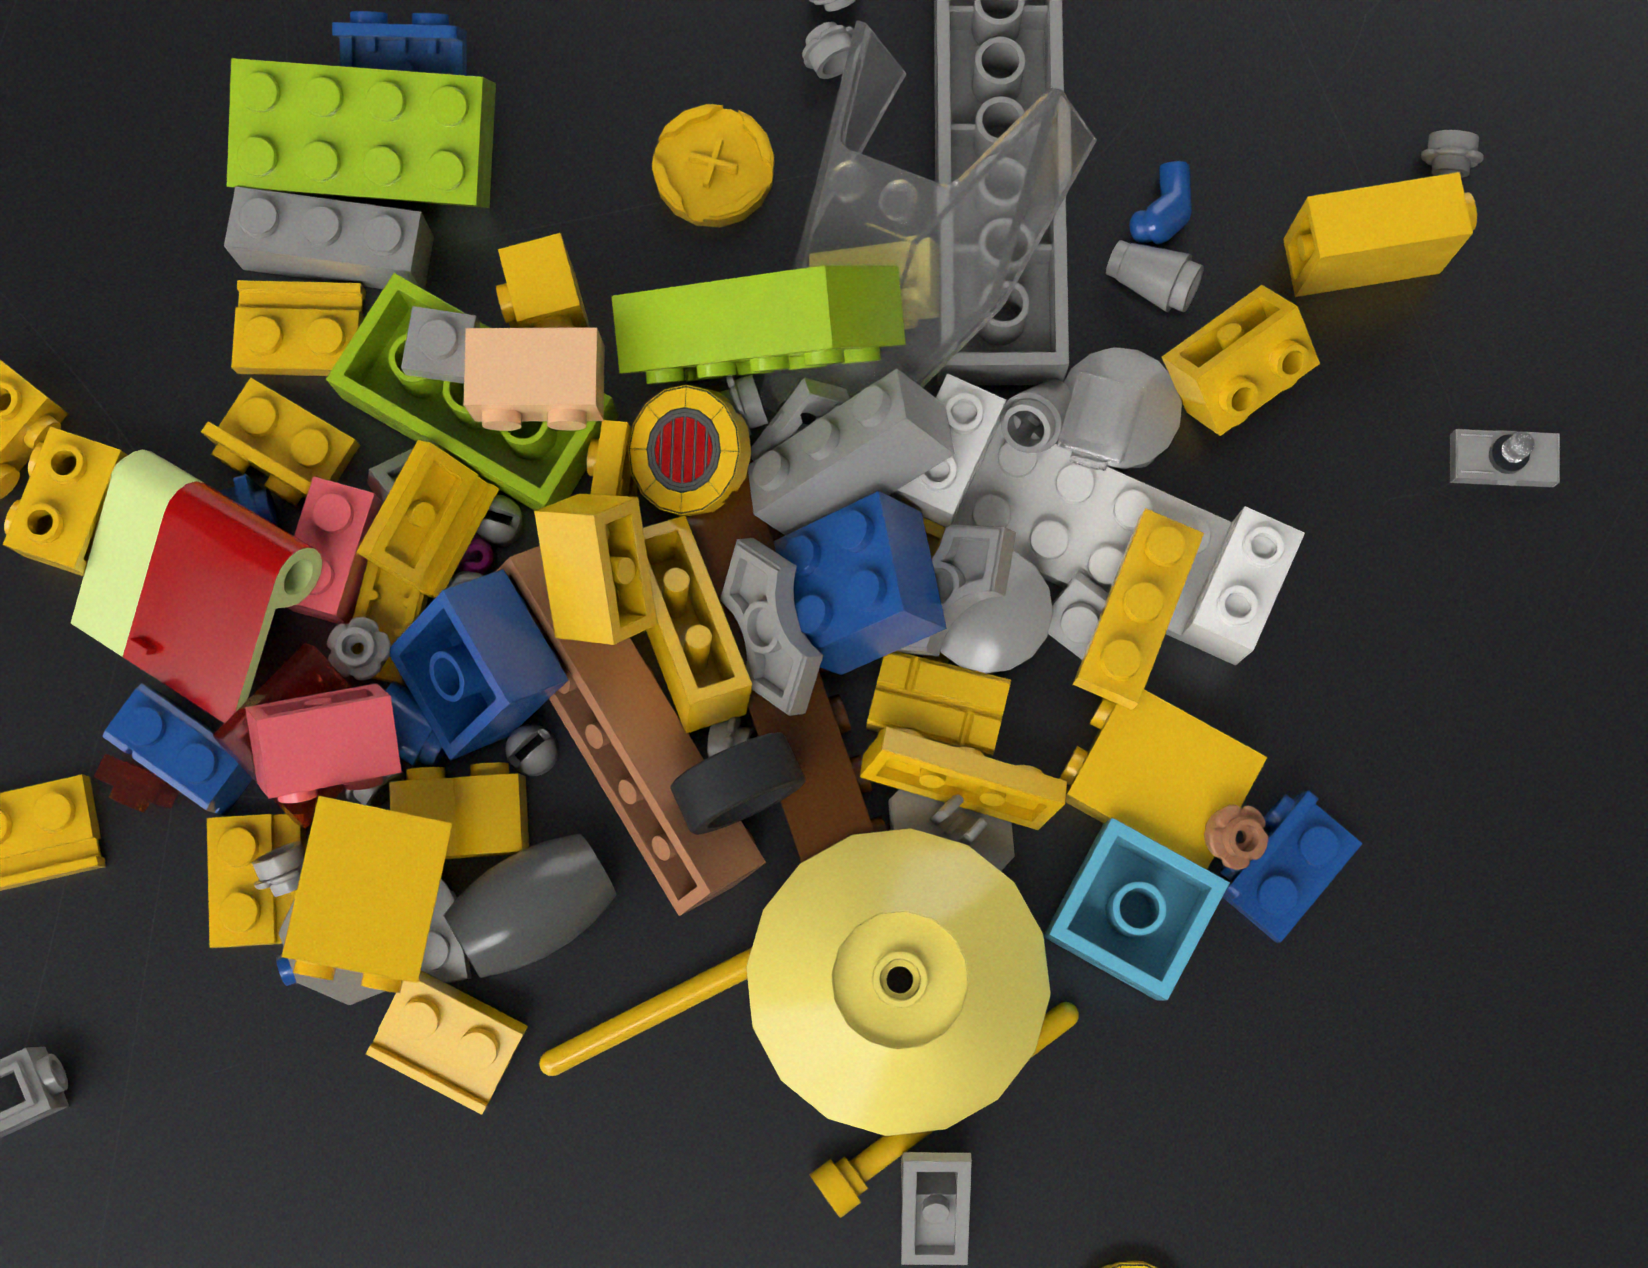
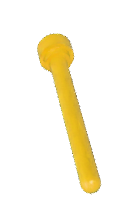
[539,947,752,1076]
[809,1002,1079,1218]

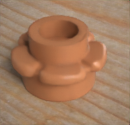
[1204,804,1268,870]

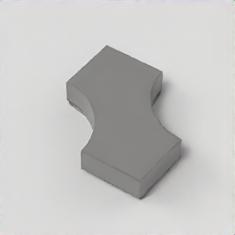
[897,525,1016,656]
[720,538,823,716]

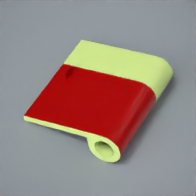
[71,449,322,727]

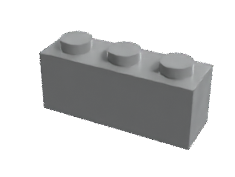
[224,186,434,290]
[748,369,955,536]

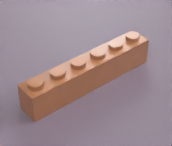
[496,546,766,916]

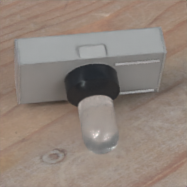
[751,374,850,461]
[1450,429,1560,487]

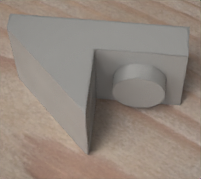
[901,1152,972,1265]

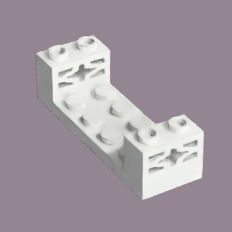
[893,373,1305,666]

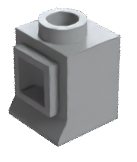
[0,1047,69,1138]

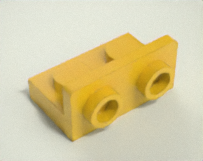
[201,377,360,506]

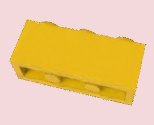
[643,516,752,734]

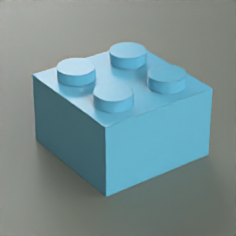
[1044,818,1230,1001]

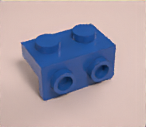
[332,11,467,76]

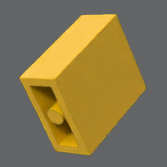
[1283,172,1477,297]
[1059,690,1267,870]
[282,796,453,993]

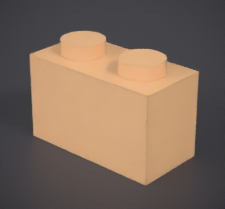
[464,328,605,431]

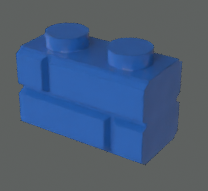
[102,683,256,816]

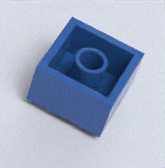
[774,491,947,675]
[390,569,569,760]

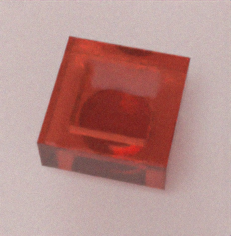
[94,753,179,813]

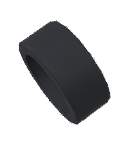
[670,732,806,835]

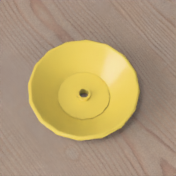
[746,828,1051,1136]

